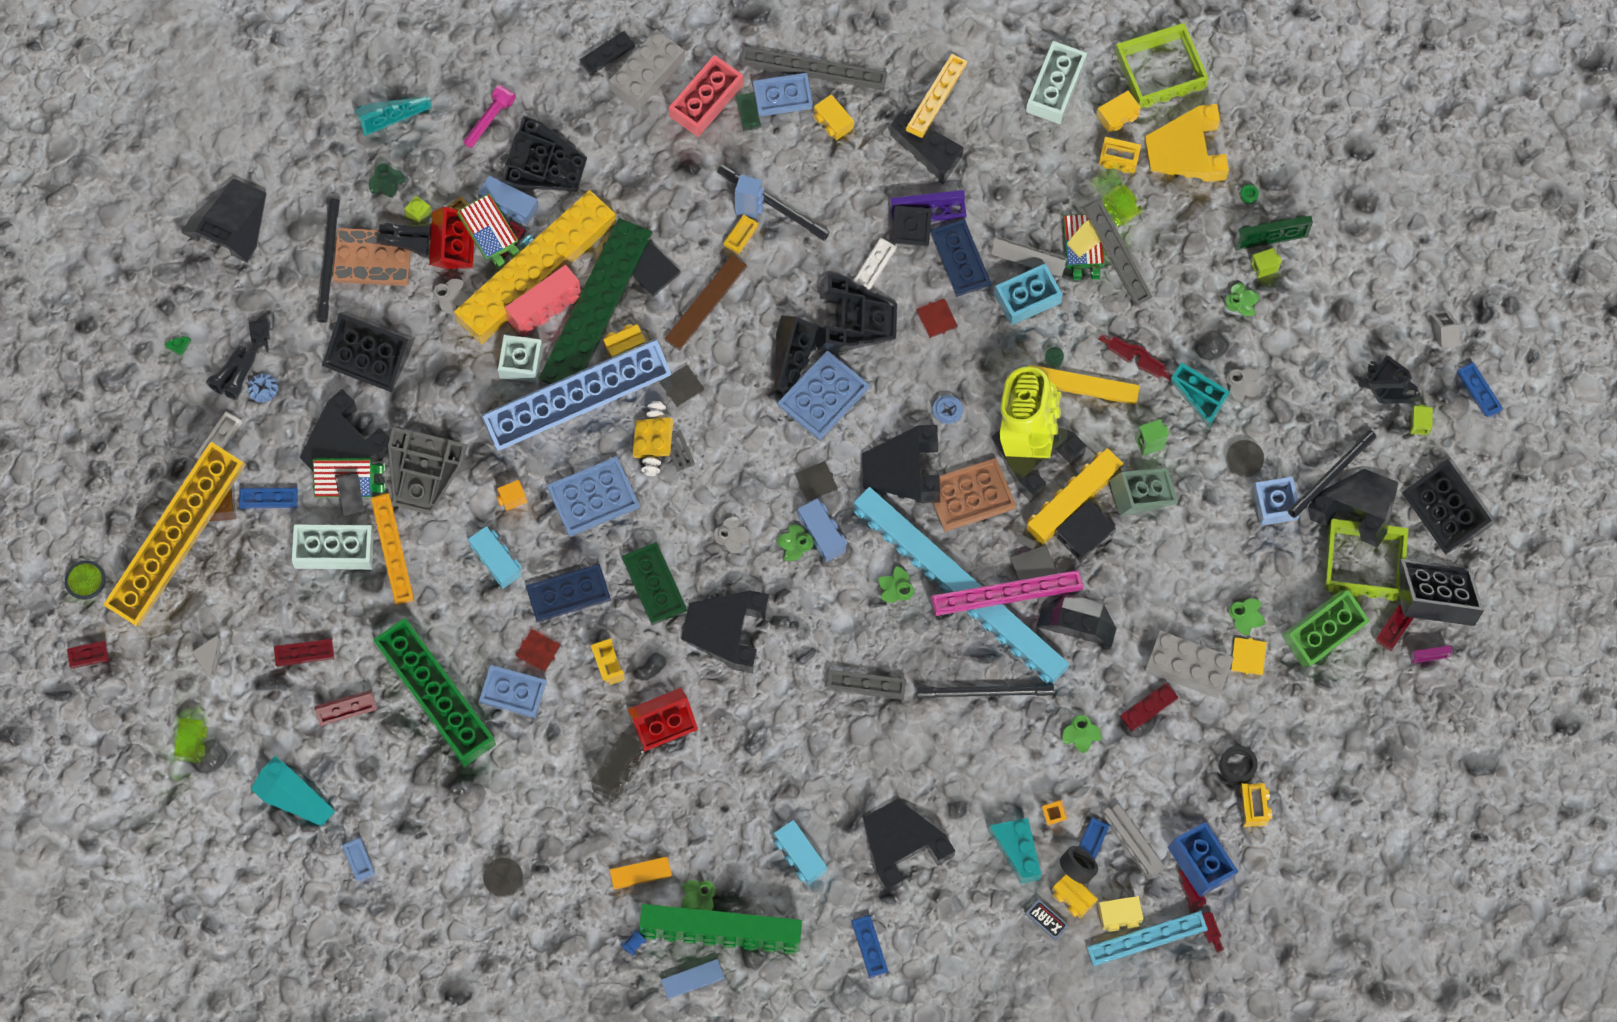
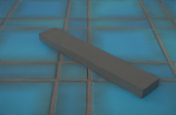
[1082,198,1153,306]

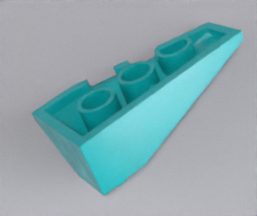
[354,96,432,136]
[251,756,335,826]

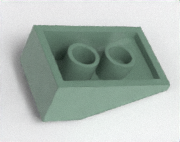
[1109,468,1178,516]

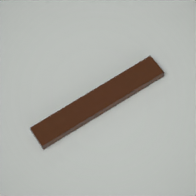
[665,255,747,351]

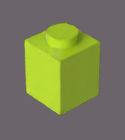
[404,196,432,225]
[1250,248,1282,278]
[1410,404,1433,435]

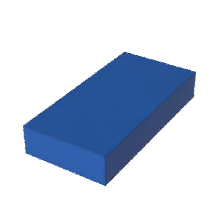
[1079,818,1110,859]

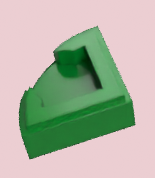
[164,336,191,356]

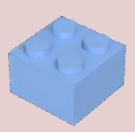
[1252,477,1301,526]

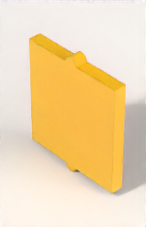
[1231,638,1267,675]

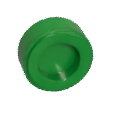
[1240,185,1259,204]

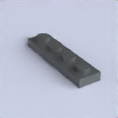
[826,669,906,700]

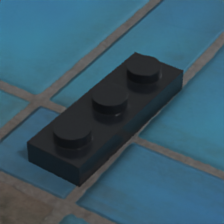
[579,31,635,76]

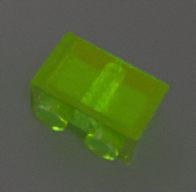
[174,718,208,763]

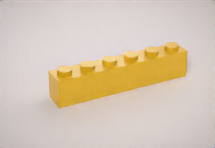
[1026,448,1124,545]

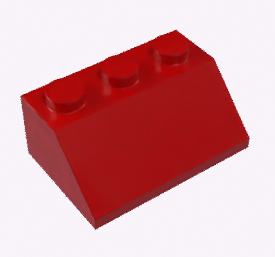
[429,207,474,269]
[627,688,698,752]

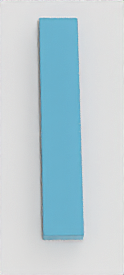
[1087,911,1207,967]

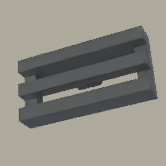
[670,430,695,472]

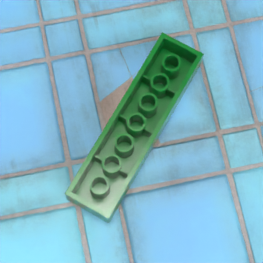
[373,618,496,767]
[639,904,802,954]

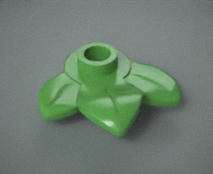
[1225,283,1259,316]
[776,524,814,561]
[878,566,914,603]
[1229,599,1266,636]
[1062,715,1101,754]
[681,880,716,911]

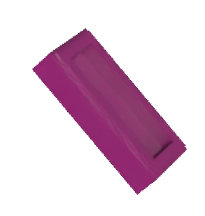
[1410,645,1453,664]

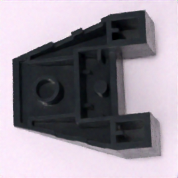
[817,273,897,354]
[300,389,390,472]
[862,425,941,503]
[991,427,1087,502]
[1308,469,1398,547]
[681,590,769,674]
[863,799,955,895]

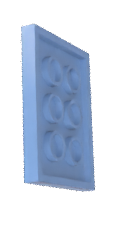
[777,351,870,441]
[547,456,640,537]

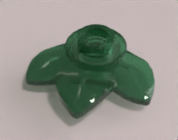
[369,163,405,198]

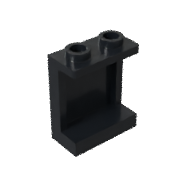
[1055,501,1116,563]

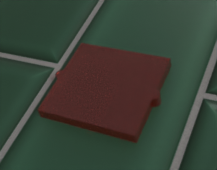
[916,298,958,338]
[516,629,561,672]

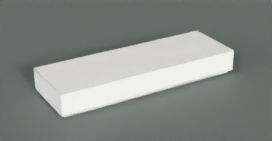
[853,238,897,291]
[194,412,242,461]

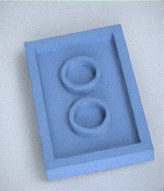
[753,73,813,117]
[479,665,547,719]

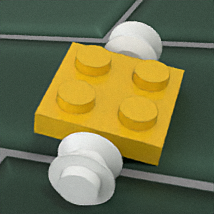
[633,401,673,476]

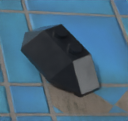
[1037,593,1117,647]

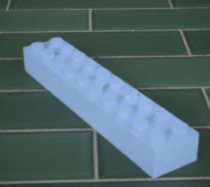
[480,339,672,451]

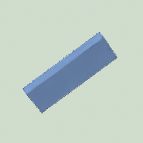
[661,959,725,1000]

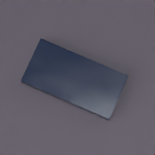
[930,219,991,297]
[526,564,611,622]

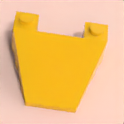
[1145,104,1229,182]

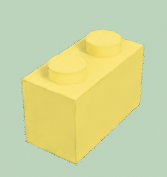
[1098,896,1143,932]

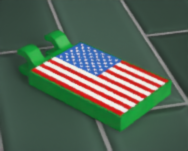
[1063,214,1105,281]
[313,458,386,497]

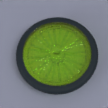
[65,561,106,600]

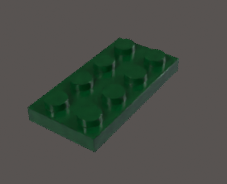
[1234,215,1313,251]
[621,542,687,626]

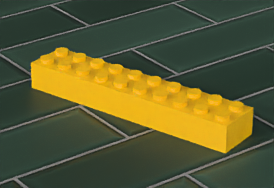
[454,190,616,345]
[103,442,246,627]

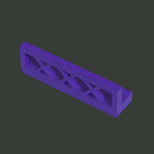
[890,190,967,223]

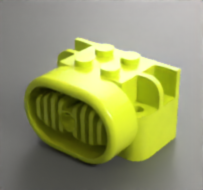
[1000,366,1061,458]

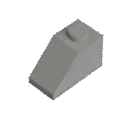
[1430,311,1460,349]

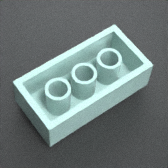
[1026,41,1087,124]
[292,525,374,570]

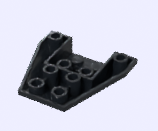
[502,115,587,192]
[182,178,267,263]

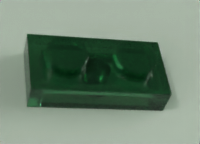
[736,92,761,131]

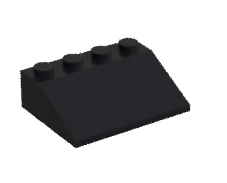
[322,311,415,392]
[1402,459,1497,555]
[1399,559,1484,626]

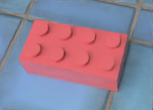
[669,55,744,137]
[505,265,581,337]

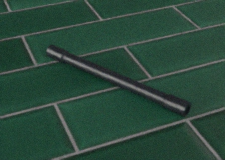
[717,164,830,241]
[316,198,340,323]
[1288,430,1377,518]
[917,684,1054,699]

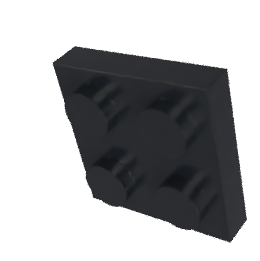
[891,206,932,247]

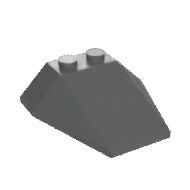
[388,427,467,514]

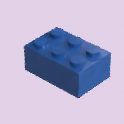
[1167,822,1239,897]

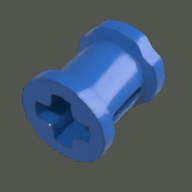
[620,930,647,956]

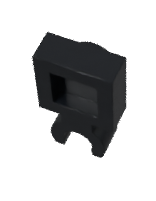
[249,319,270,354]

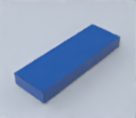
[1456,362,1503,419]
[239,488,298,509]
[851,915,888,978]

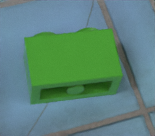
[1136,419,1169,456]

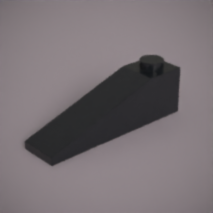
[774,315,823,393]

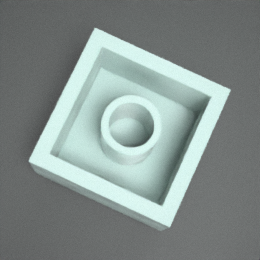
[498,335,543,383]

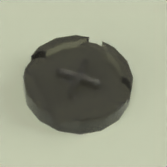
[1226,440,1264,478]
[483,858,523,898]

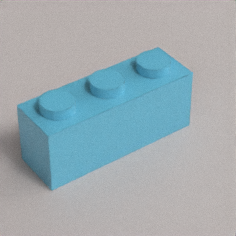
[468,526,522,589]
[773,820,828,885]

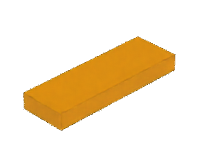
[610,857,672,890]

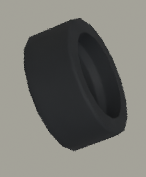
[1219,745,1258,785]
[1059,846,1099,884]

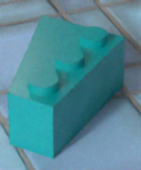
[1171,362,1230,428]
[988,818,1042,884]

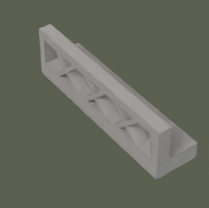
[991,236,1068,277]
[1102,804,1165,880]

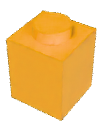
[496,480,527,511]
[1042,799,1069,825]

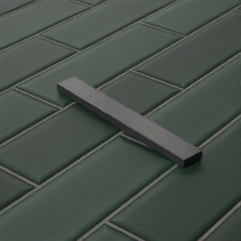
[740,46,887,91]

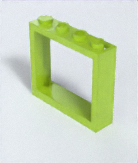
[1115,23,1209,108]
[1324,519,1408,601]

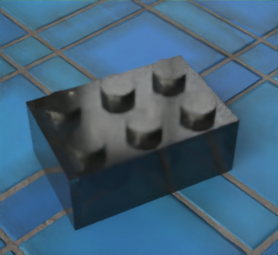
[591,732,645,803]

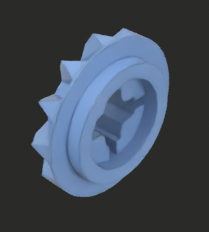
[247,373,278,403]
[933,395,963,425]

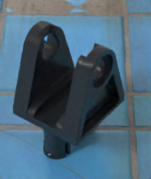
[1358,355,1420,403]

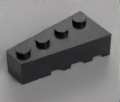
[890,111,964,184]

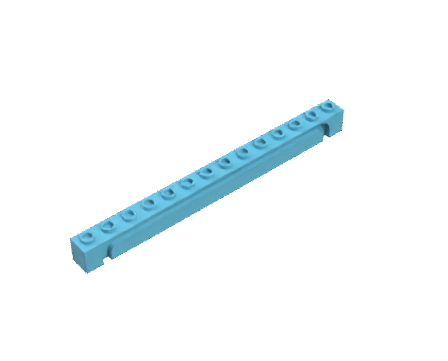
[853,487,1069,684]

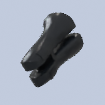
[377,223,431,258]
[206,345,257,400]

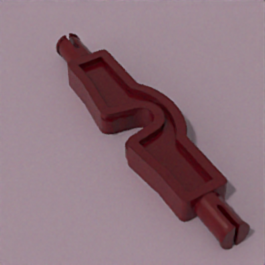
[1098,333,1173,381]
[1178,870,1225,953]

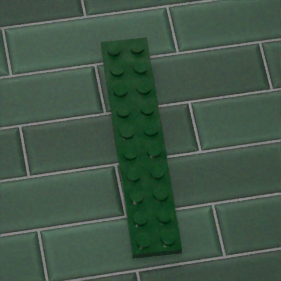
[539,218,653,384]

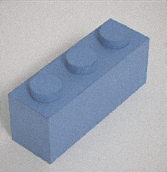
[735,175,765,220]
[478,176,539,225]
[797,498,847,563]

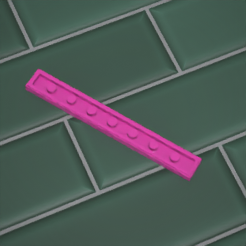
[930,570,1084,616]

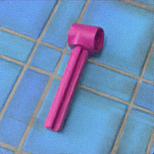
[463,85,516,148]

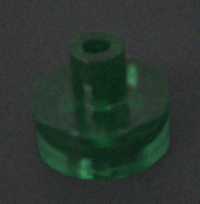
[1045,347,1064,367]

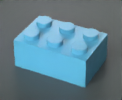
[994,263,1063,326]

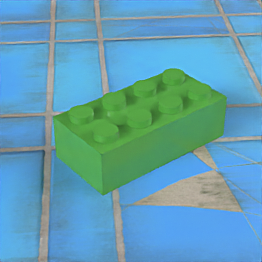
[1281,590,1370,667]

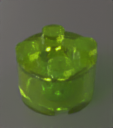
[1101,182,1143,227]

